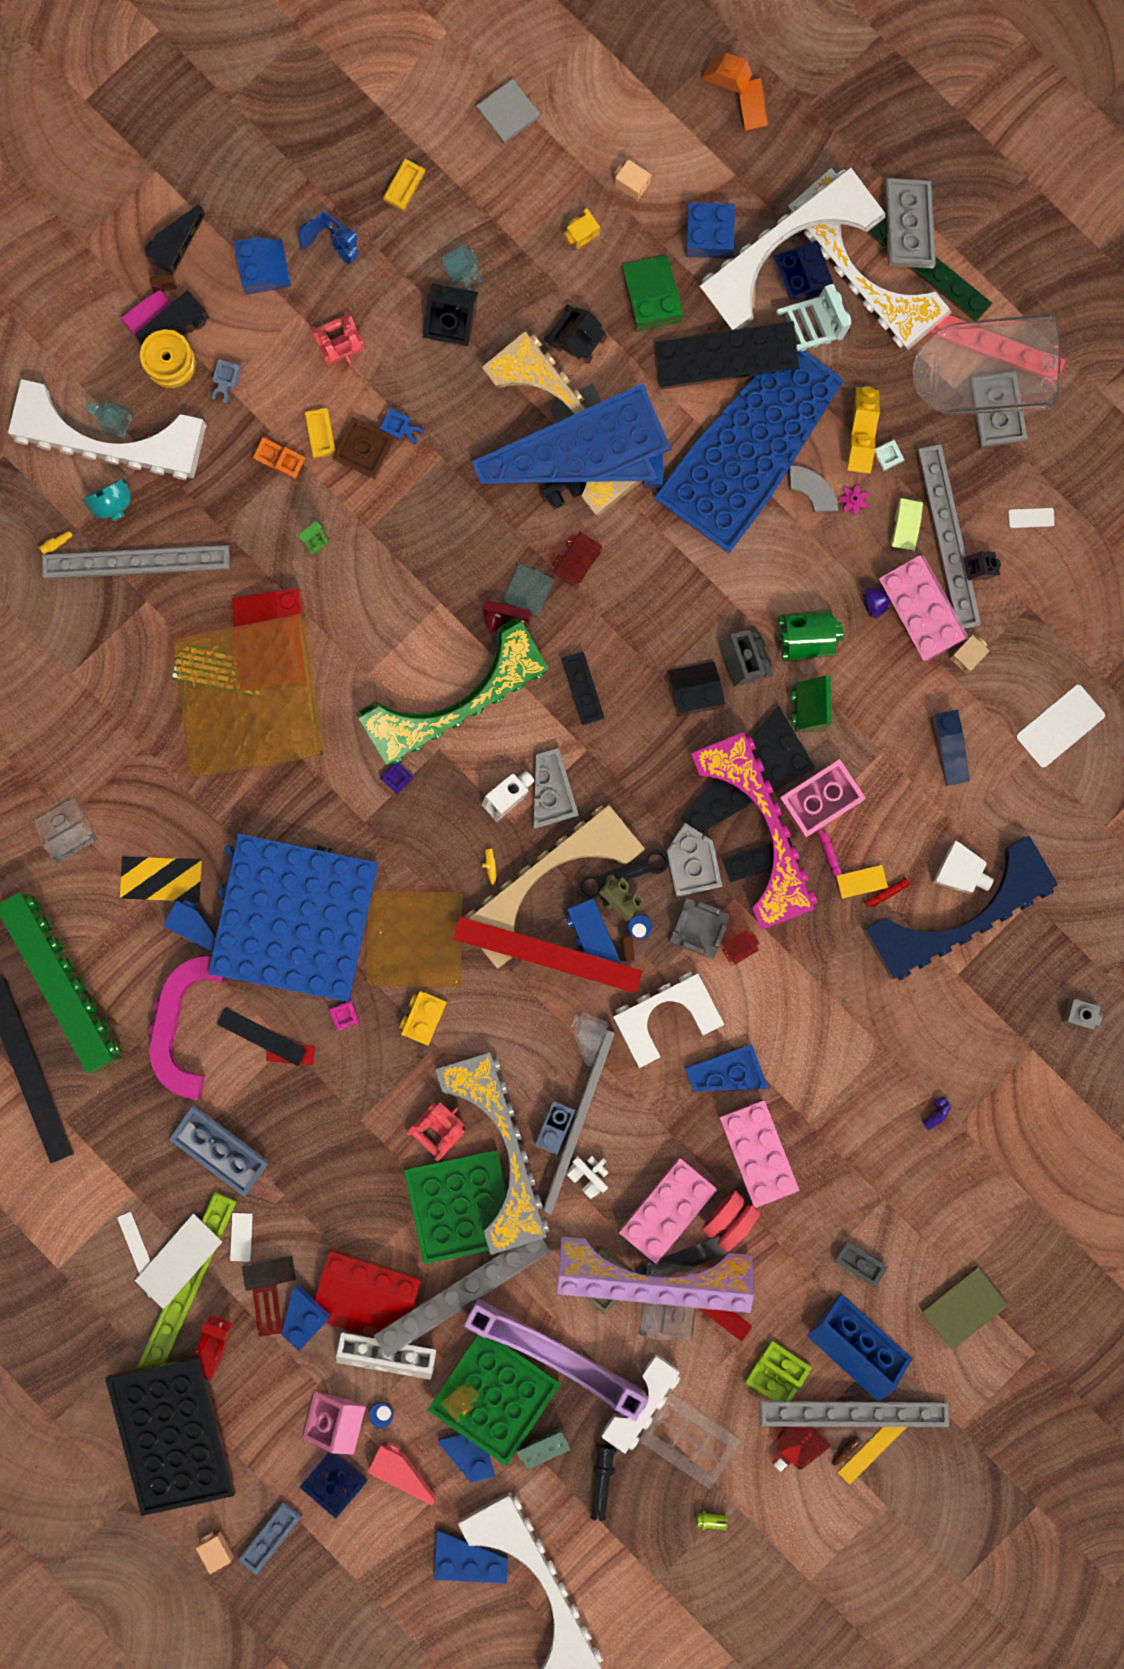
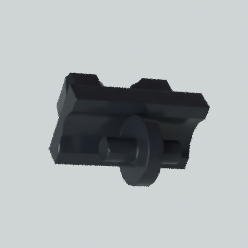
[541,482,584,510]

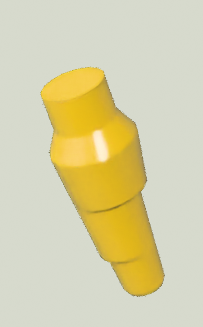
[39,531,72,555]

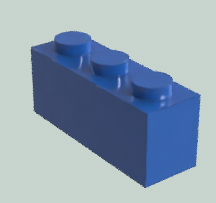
[565,898,621,964]

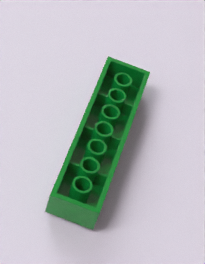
[0,892,122,1074]

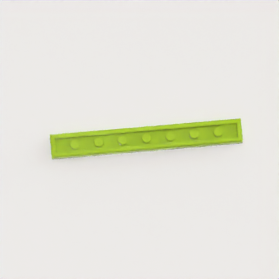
[137,1192,237,1369]

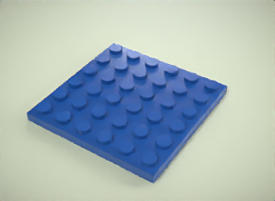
[208,834,378,1002]

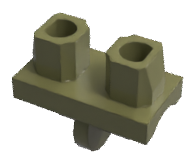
[599,874,643,921]

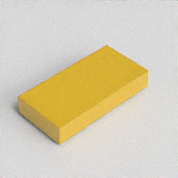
[383,159,426,211]
[305,408,336,459]
[836,865,888,899]

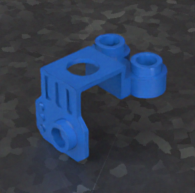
[299,211,359,264]

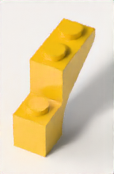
[847,386,880,473]

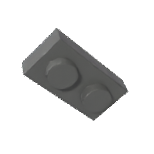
[834,1240,888,1287]

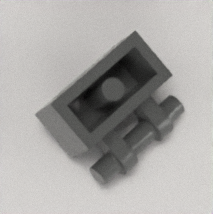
[719,630,773,687]

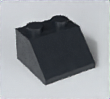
[423,283,478,346]
[668,662,725,717]

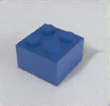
[686,203,735,258]

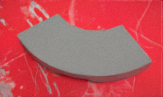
[789,466,838,513]

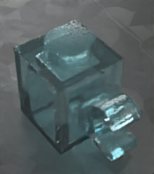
[441,244,482,291]
[86,401,132,438]

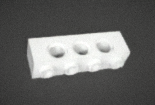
[336,1333,436,1380]

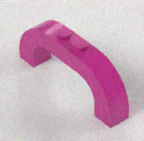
[149,956,226,1100]

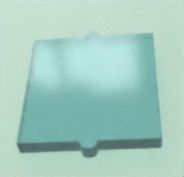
[503,564,555,617]

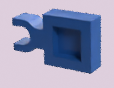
[379,408,423,444]

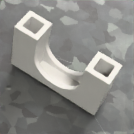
[613,972,724,1068]

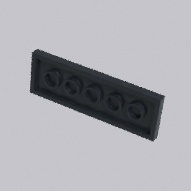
[655,321,800,390]

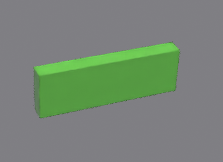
[298,521,329,556]

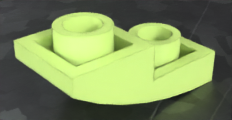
[890,498,923,551]

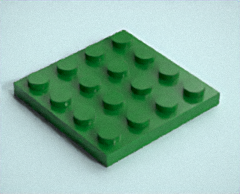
[404,1149,507,1264]
[427,1334,561,1466]

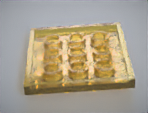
[366,891,463,988]

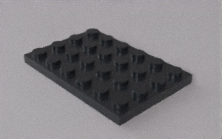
[105,1355,236,1516]

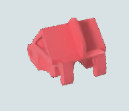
[310,311,365,367]
[406,1102,466,1162]

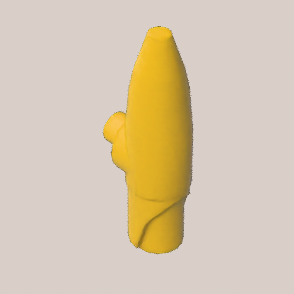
[482,849,496,885]

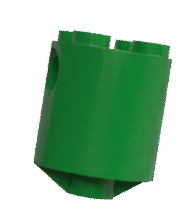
[778,609,843,662]

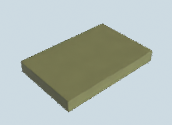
[922,1267,1008,1350]

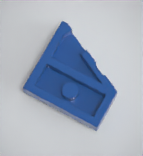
[282,1285,331,1351]
[438,1434,495,1483]

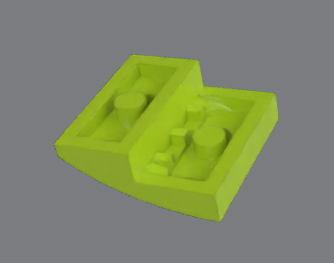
[744,1341,812,1401]

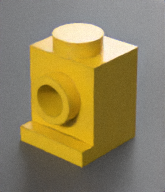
[563,209,600,249]

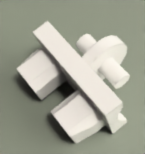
[566,1156,609,1199]

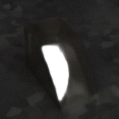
[242,1255,296,1291]

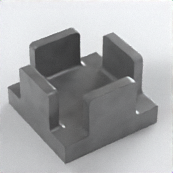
[669,898,730,959]

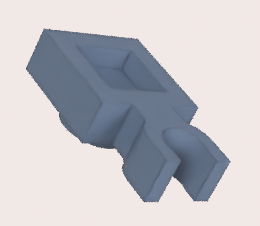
[211,359,242,403]

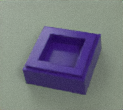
[380,763,413,795]

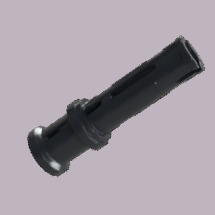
[590,1444,618,1521]

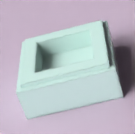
[874,440,904,471]

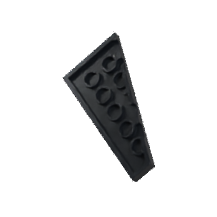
[681,707,815,833]

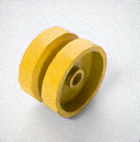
[140,329,196,389]

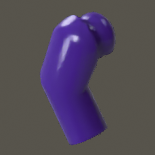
[923,1097,951,1130]

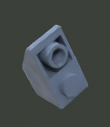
[535,1101,575,1155]

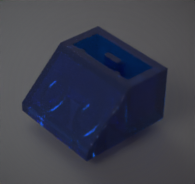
[773,240,833,300]

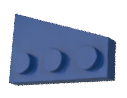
[434,1529,508,1584]

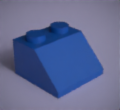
[234,237,291,295]

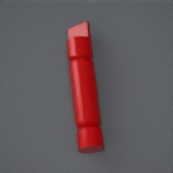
[863,878,910,907]

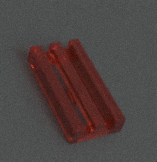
[252,1285,283,1337]

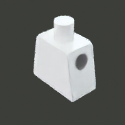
[482,771,534,822]
[933,841,994,894]

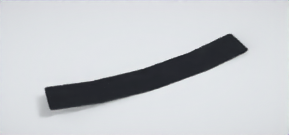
[217,1008,306,1066]
[635,1237,728,1278]

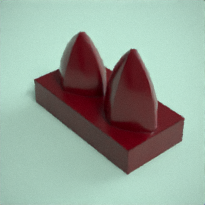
[483,600,531,632]

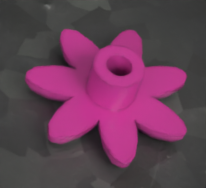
[839,485,869,515]

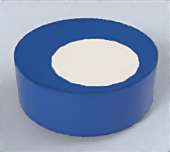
[628,915,652,939]
[369,1402,394,1428]

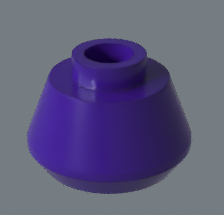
[862,588,891,619]

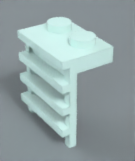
[776,284,851,352]

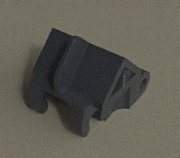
[544,305,607,364]

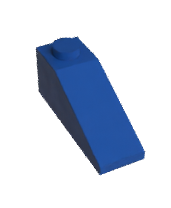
[163,899,216,952]

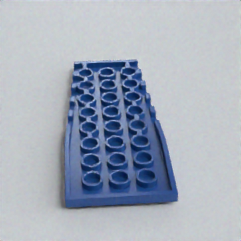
[654,351,843,554]

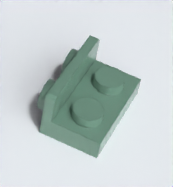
[517,1427,570,1469]

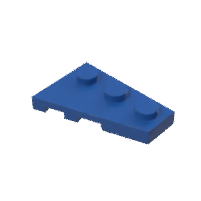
[685,1044,768,1091]

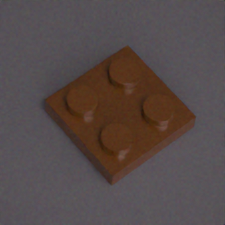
[333,417,395,480]

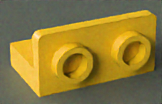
[399,991,447,1046]

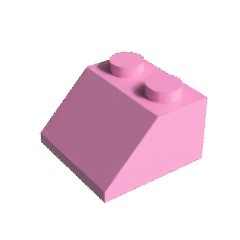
[302,1391,365,1454]

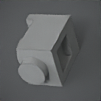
[1063,999,1103,1030]

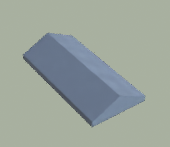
[169,1105,269,1197]

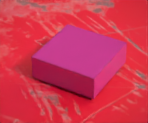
[329,1001,360,1031]

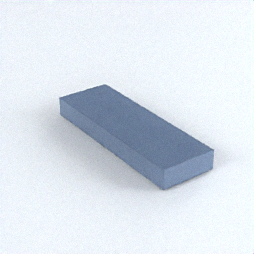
[238,1501,302,1575]

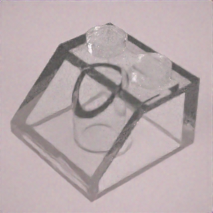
[33,796,98,864]
[571,1012,609,1067]

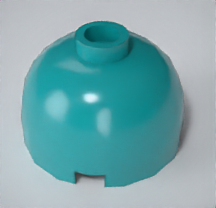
[82,478,131,521]

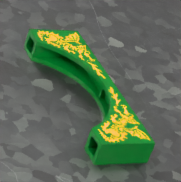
[356,617,549,765]

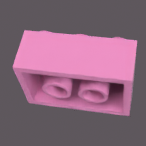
[778,759,866,839]

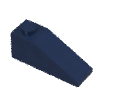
[930,709,970,786]

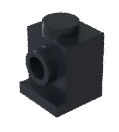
[963,551,1001,581]

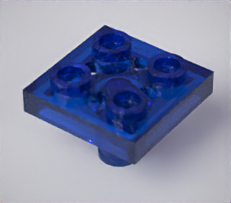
[300,1452,368,1519]

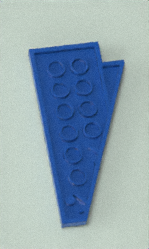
[472,383,672,484]

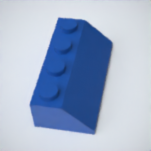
[807,1294,912,1402]

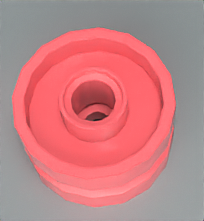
[701,1190,761,1253]

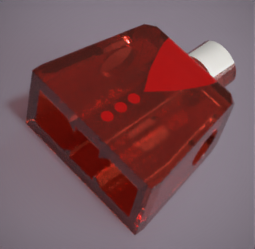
[772,1426,831,1472]

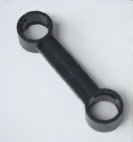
[579,850,669,899]

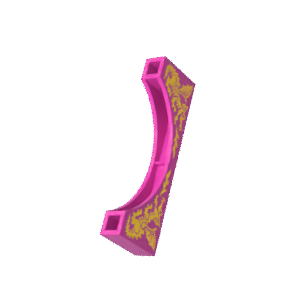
[691,732,818,930]

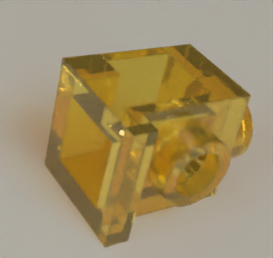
[441,1384,479,1422]

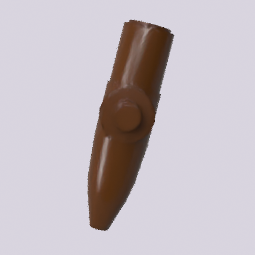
[832,1436,862,1466]

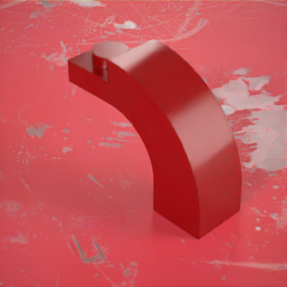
[195,1314,233,1380]

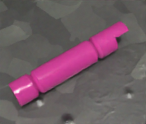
[817,829,842,877]

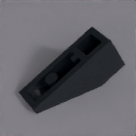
[145,205,205,275]
[135,290,209,345]

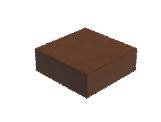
[149,274,177,293]
[622,936,634,961]

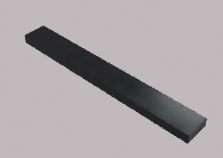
[0,978,74,1164]

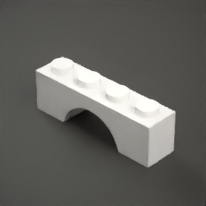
[601,1353,680,1453]

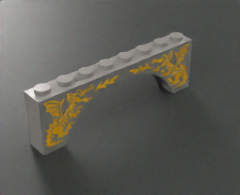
[436,1052,550,1255]

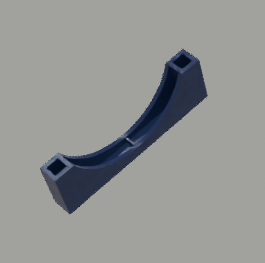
[863,836,1058,981]

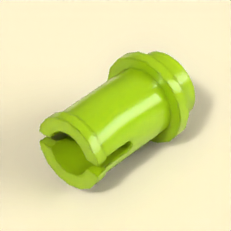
[696,1511,727,1531]

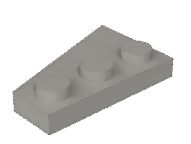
[534,748,579,829]

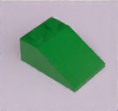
[622,255,683,332]
[791,675,832,732]

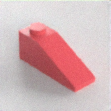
[368,1442,436,1505]

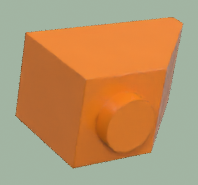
[701,53,752,94]

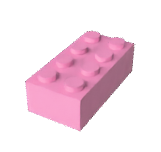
[879,555,969,661]
[718,1100,799,1208]
[618,1157,717,1264]

